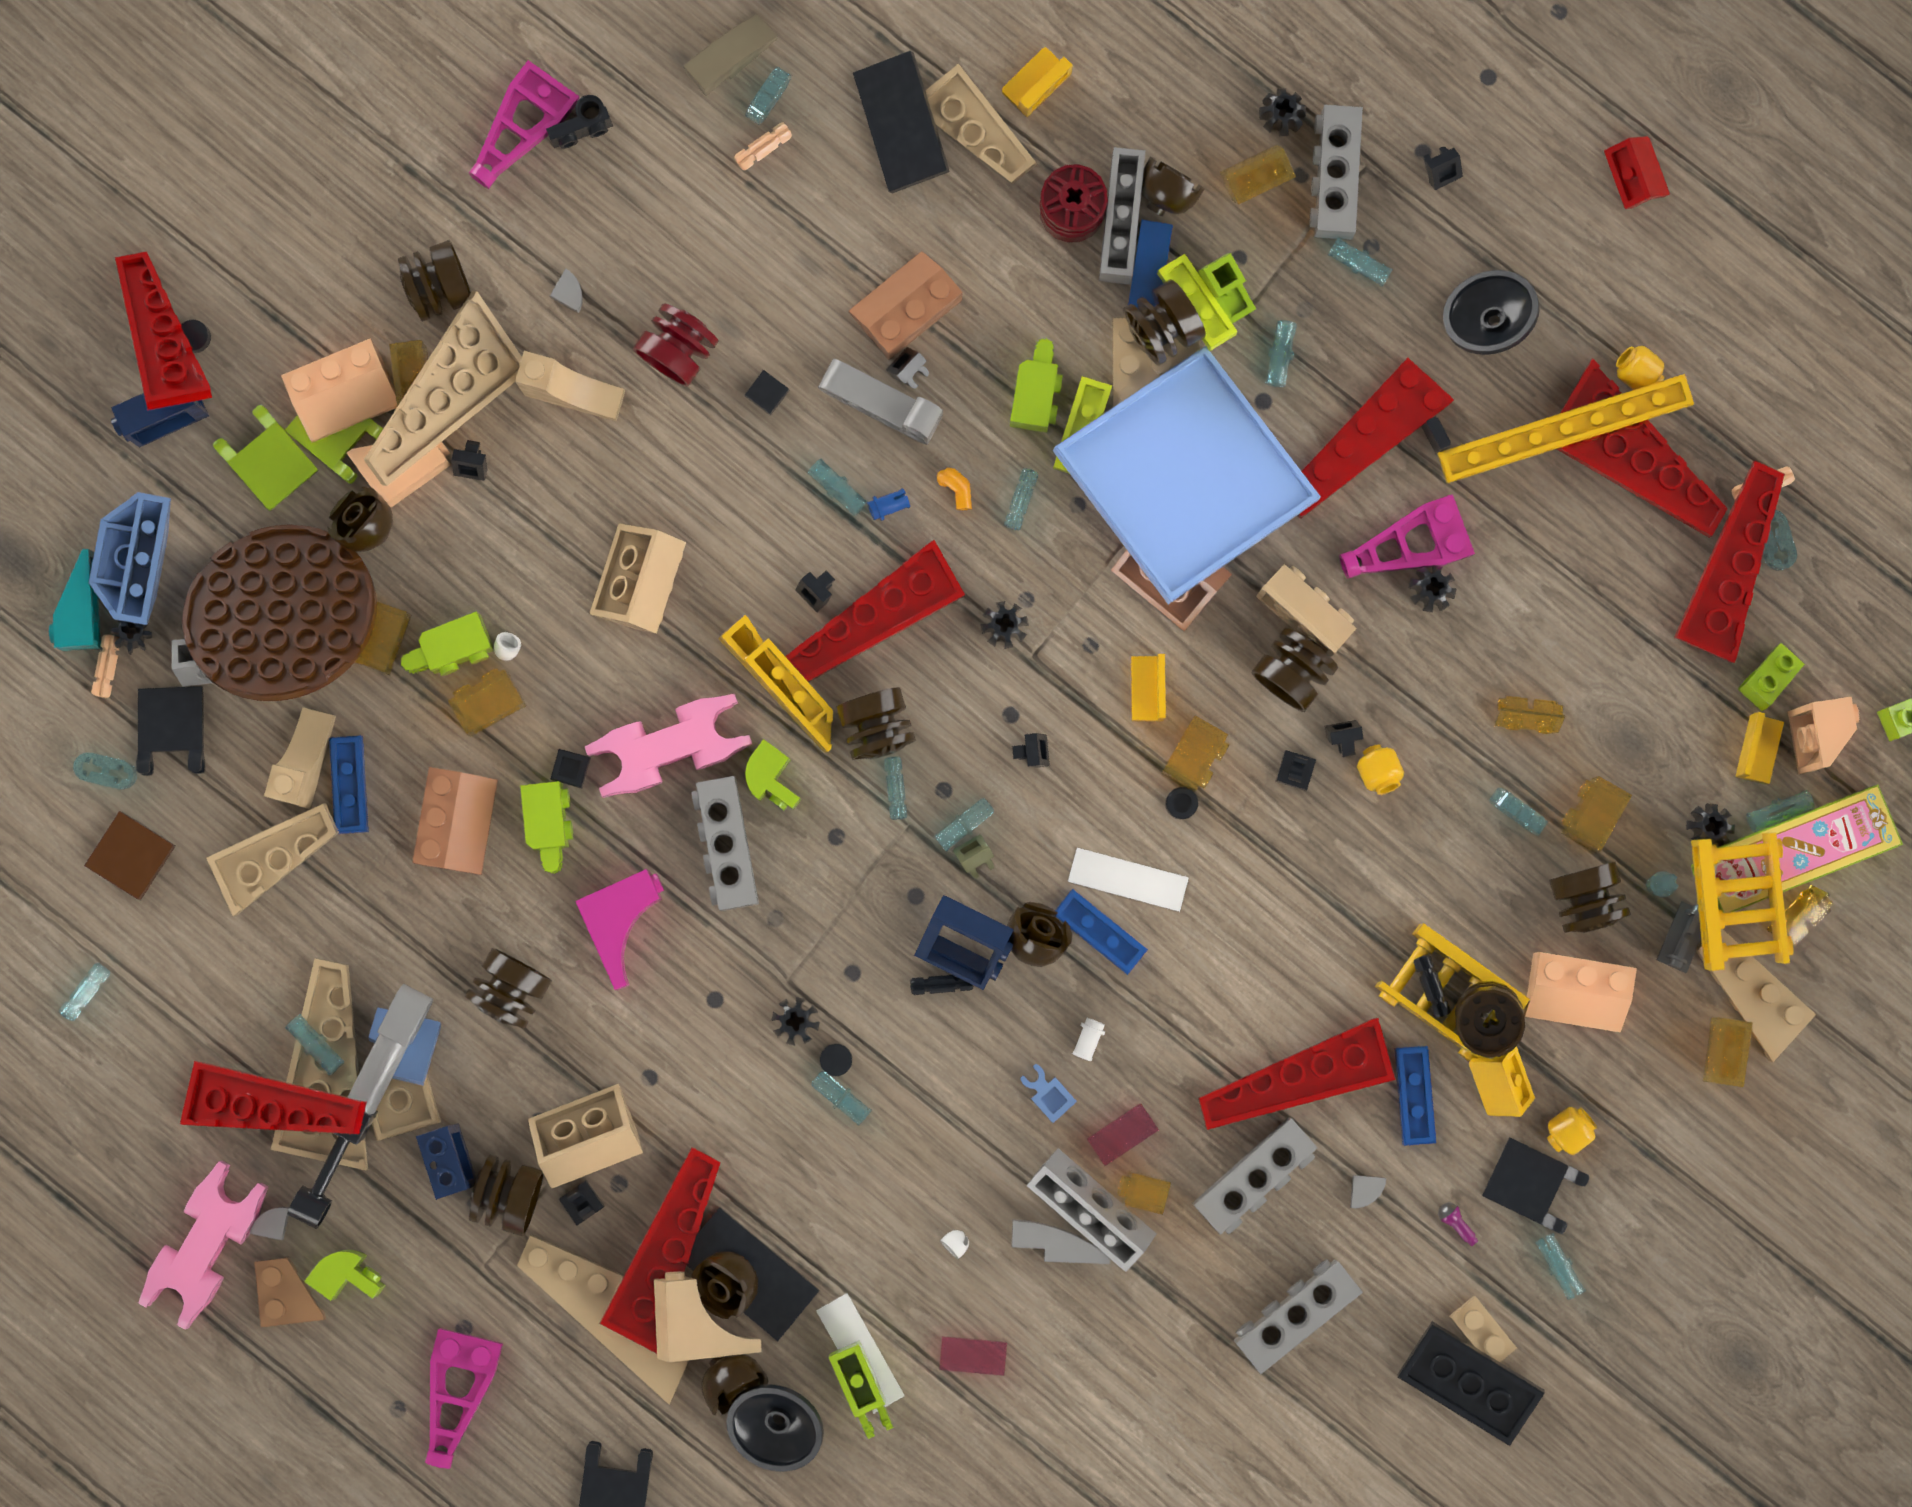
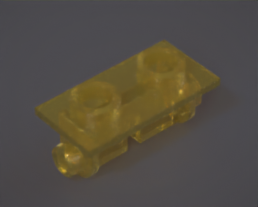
[1495,695,1565,734]
[1766,885,1833,947]

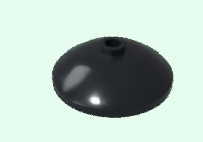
[1443,270,1540,355]
[727,1384,824,1472]

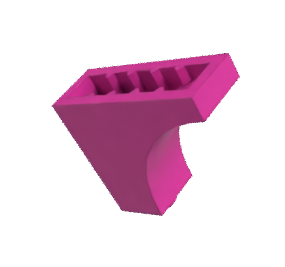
[575,869,664,991]

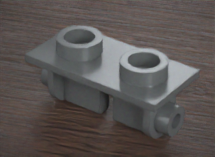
[1656,901,1701,973]

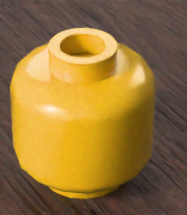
[1616,346,1664,390]
[1357,744,1404,795]
[1547,1107,1597,1155]

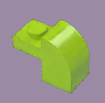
[1198,253,1256,324]
[745,739,801,810]
[304,1250,386,1301]

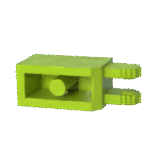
[1010,338,1063,433]
[401,611,494,676]
[520,781,573,874]
[829,1340,894,1439]

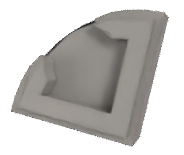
[550,268,583,313]
[1350,1175,1386,1208]
[250,1207,289,1240]

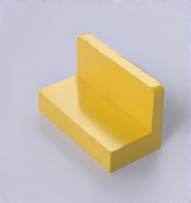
[1002,47,1073,117]
[1131,654,1166,721]
[1735,712,1784,785]
[1469,1046,1535,1117]

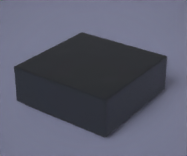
[745,370,790,416]
[1422,416,1451,455]
[550,749,591,789]

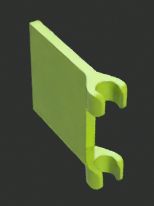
[213,405,319,511]
[285,415,383,484]

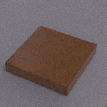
[84,811,176,900]

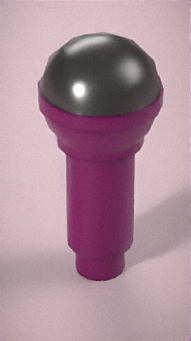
[1438,1202,1478,1246]

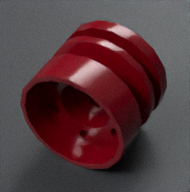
[1039,164,1108,243]
[632,303,719,387]

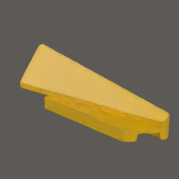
[718,615,833,753]

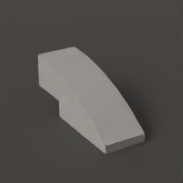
[1012,1219,1110,1264]

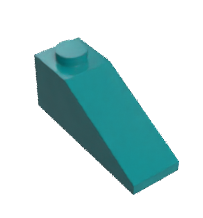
[49,549,101,651]

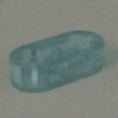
[745,67,792,125]
[1763,510,1797,571]
[73,753,137,790]
[1489,787,1548,836]

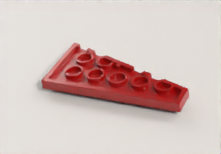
[1557,358,1728,538]

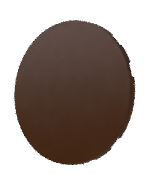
[182,524,377,701]

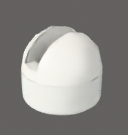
[493,632,521,661]
[940,1230,969,1259]

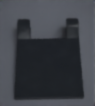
[136,686,205,776]
[1482,1137,1589,1234]
[579,1441,653,1507]

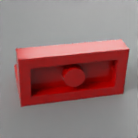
[1604,136,1670,209]

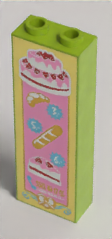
[1691,785,1903,913]

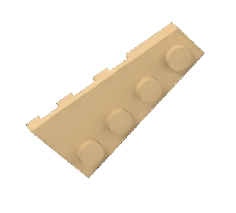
[925,63,1037,184]
[206,804,339,916]
[1696,929,1816,1062]

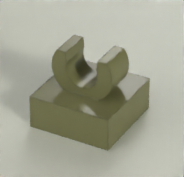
[953,834,994,878]

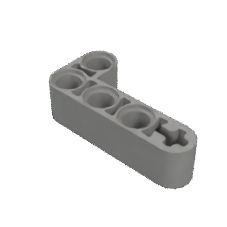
[818,359,943,445]

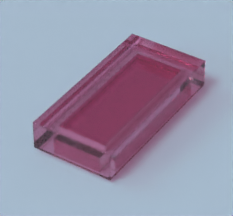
[1087,1103,1159,1166]
[939,1336,1007,1376]

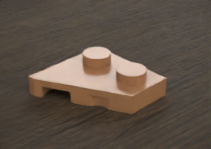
[254,1257,326,1327]

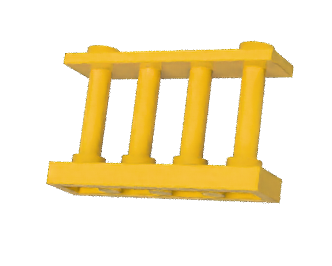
[1691,832,1793,971]
[1375,923,1530,1062]

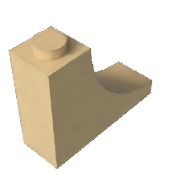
[515,351,625,421]
[264,707,336,809]
[654,1271,761,1362]

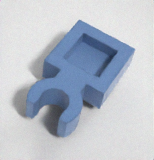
[1020,1064,1077,1123]

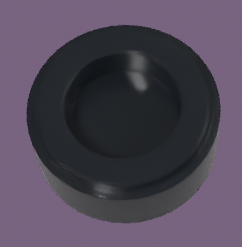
[181,320,211,353]
[1165,787,1198,820]
[820,1044,852,1076]

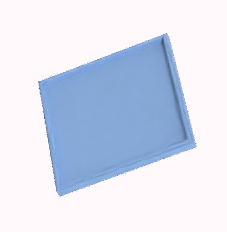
[1053,346,1321,605]

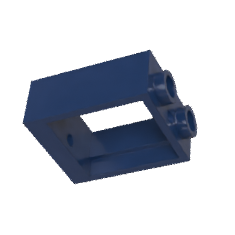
[111,393,209,448]
[914,895,1014,990]
[416,1123,476,1200]

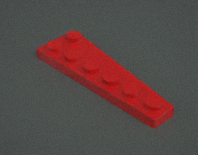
[115,252,212,410]
[1297,358,1454,519]
[1674,461,1785,663]
[785,540,965,683]
[1198,1018,1395,1130]
[180,1061,367,1134]
[599,1147,721,1354]

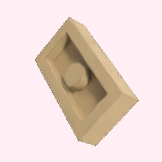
[1449,1296,1517,1362]

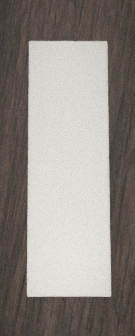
[1068,848,1189,912]
[816,1293,905,1414]

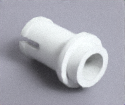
[1072,1018,1105,1061]

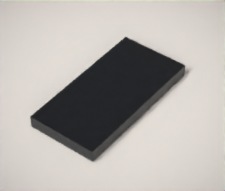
[853,50,950,194]
[687,1207,820,1341]
[1398,1321,1545,1446]

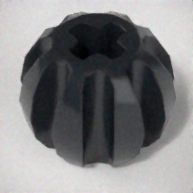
[1259,88,1306,136]
[1408,565,1457,613]
[980,601,1029,649]
[1686,803,1735,846]
[771,997,820,1046]

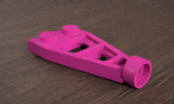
[469,60,580,189]
[1339,494,1475,579]
[425,1328,503,1469]

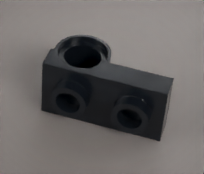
[546,95,613,149]

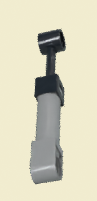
[287,984,433,1229]

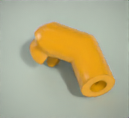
[937,467,972,511]

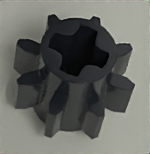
[111,620,153,655]

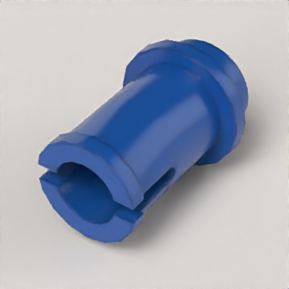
[867,488,910,521]

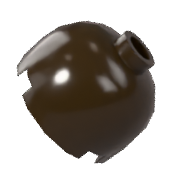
[1141,157,1205,217]
[327,486,393,552]
[1007,902,1073,967]
[692,1251,758,1319]
[701,1354,769,1415]

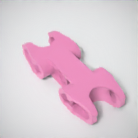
[585,694,753,798]
[138,1161,269,1330]

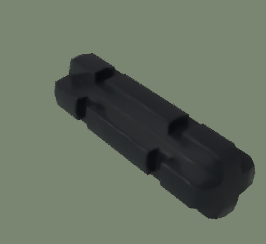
[1413,955,1451,1018]
[910,975,974,995]

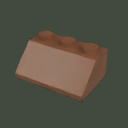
[849,251,963,360]
[1111,550,1232,631]
[412,767,498,875]

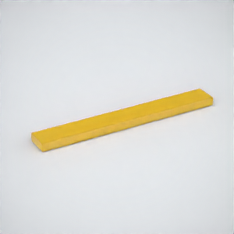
[1437,374,1694,484]

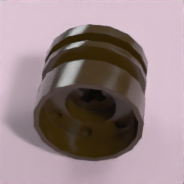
[398,239,471,322]
[1123,279,1206,366]
[1251,628,1338,712]
[836,687,916,760]
[1549,861,1631,933]
[465,948,552,1029]
[1455,981,1525,1058]
[469,1155,544,1236]

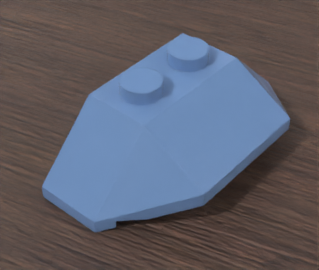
[89,492,171,625]

